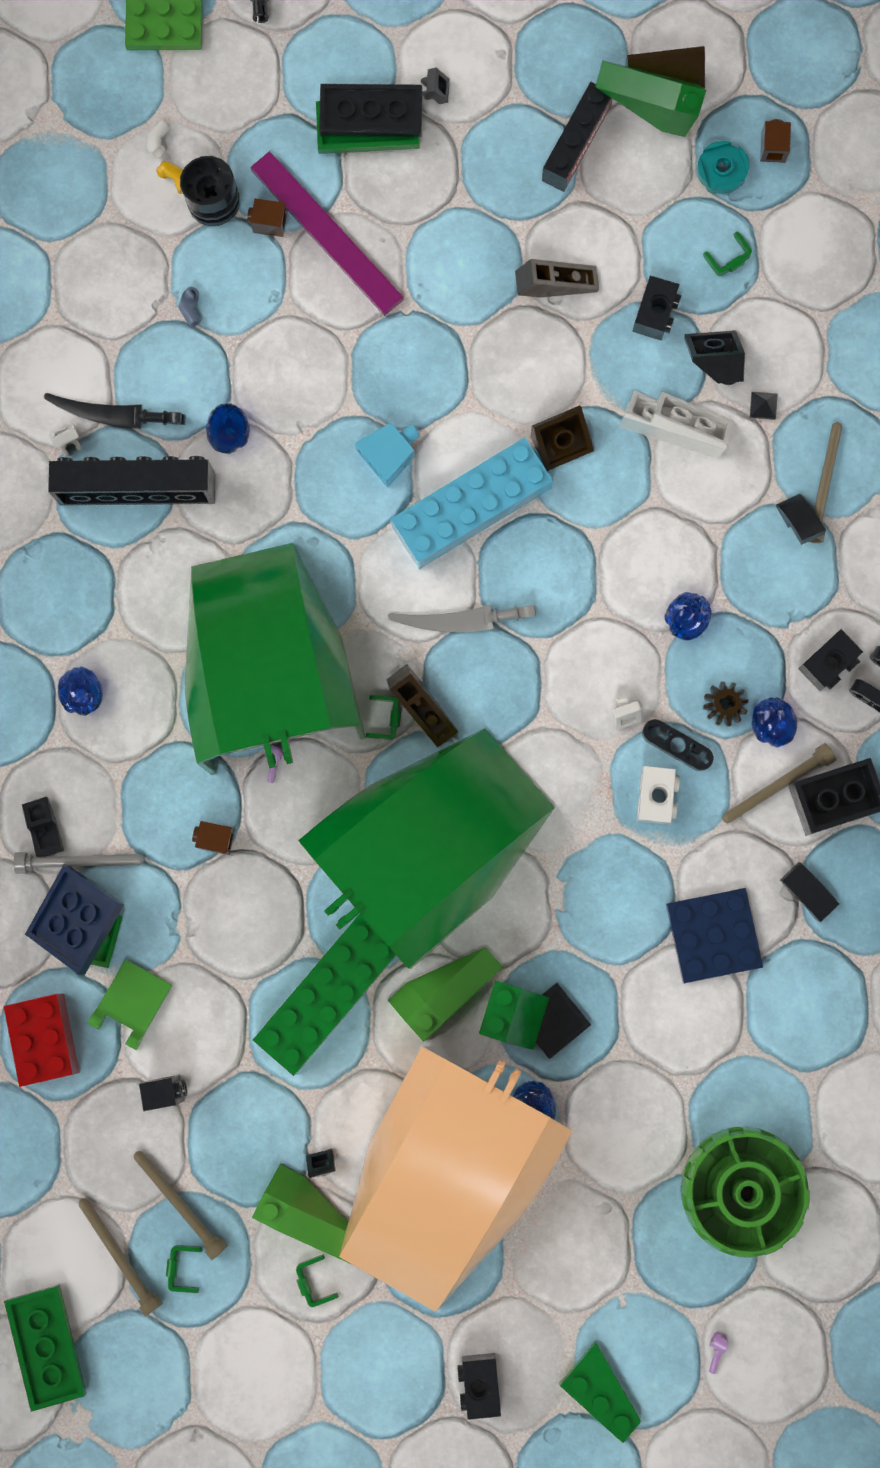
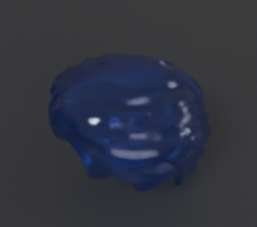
[206,403,250,454]
[664,592,712,641]
[58,666,103,716]
[751,697,797,748]
[512,1081,556,1120]

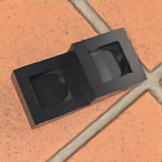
[776,494,826,545]
[22,796,64,857]
[780,862,839,922]

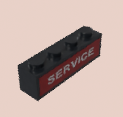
[542,82,612,192]

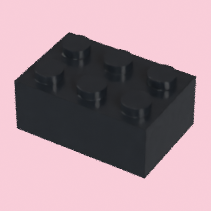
[788,758,880,836]

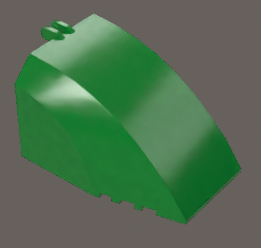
[185,543,366,775]
[298,728,555,969]

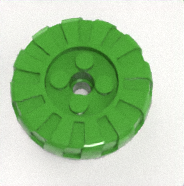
[680,1126,810,1258]

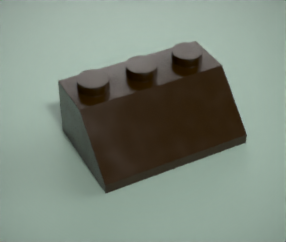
[625,46,705,88]

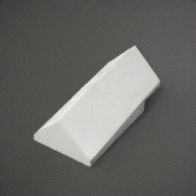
[619,390,734,458]

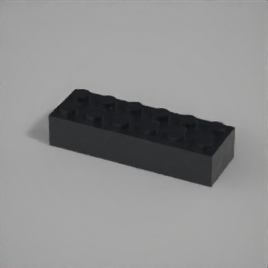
[48,456,215,506]

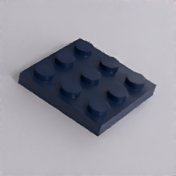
[25,864,125,976]
[666,888,763,984]

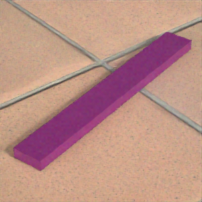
[250,151,404,316]

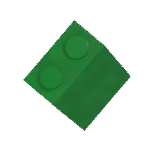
[479,980,549,1050]

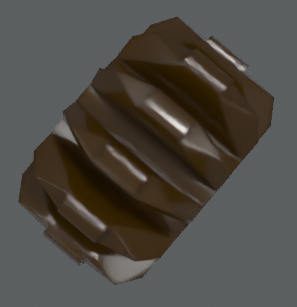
[703,681,749,727]

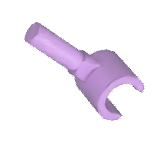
[265,744,283,783]
[709,1332,728,1374]

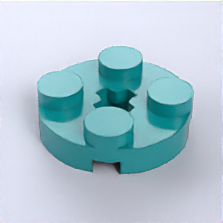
[697,141,749,194]

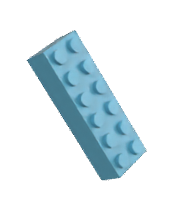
[391,437,553,569]

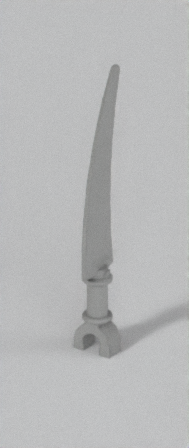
[388,605,536,632]

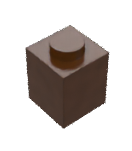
[760,119,791,163]
[247,198,287,237]
[192,821,235,855]

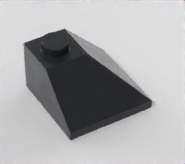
[684,330,745,385]

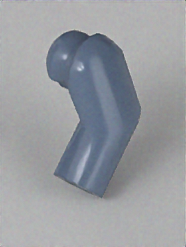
[178,287,201,328]

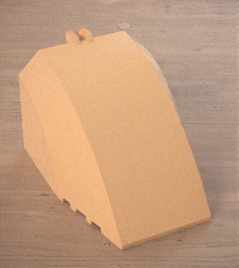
[339,1047,573,1312]

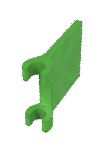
[87,960,172,1050]

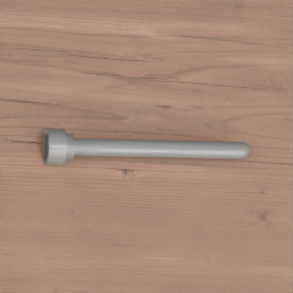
[14,852,145,874]

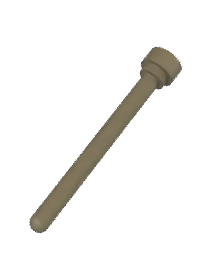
[809,422,842,543]
[722,743,837,823]
[134,1151,228,1261]
[79,1198,163,1317]

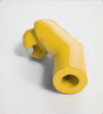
[156,161,183,194]

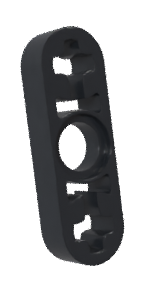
[642,719,714,771]

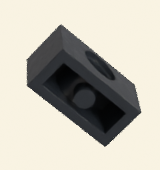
[632,275,682,341]
[798,629,863,691]
[139,1074,188,1112]
[457,1353,501,1420]

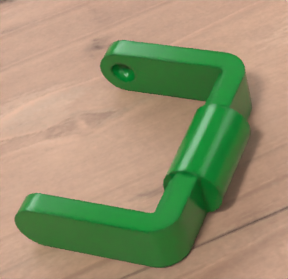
[703,231,752,276]
[366,695,401,740]
[166,1245,203,1293]
[296,1254,339,1307]

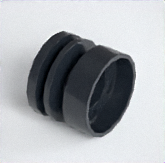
[180,156,240,226]

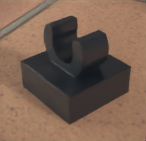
[421,67,450,104]

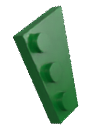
[559,1341,641,1443]

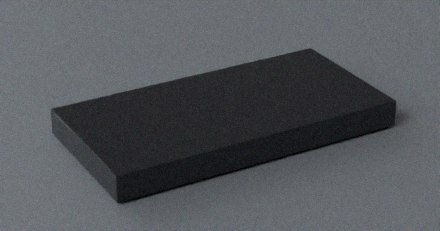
[319,84,422,137]

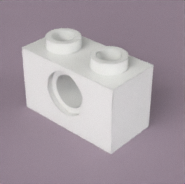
[636,766,680,825]

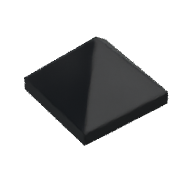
[749,392,778,420]
[306,1149,336,1178]

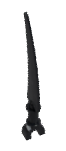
[44,393,186,429]

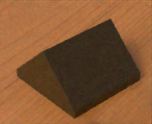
[530,405,594,471]

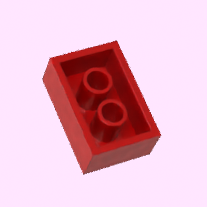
[3,993,80,1087]

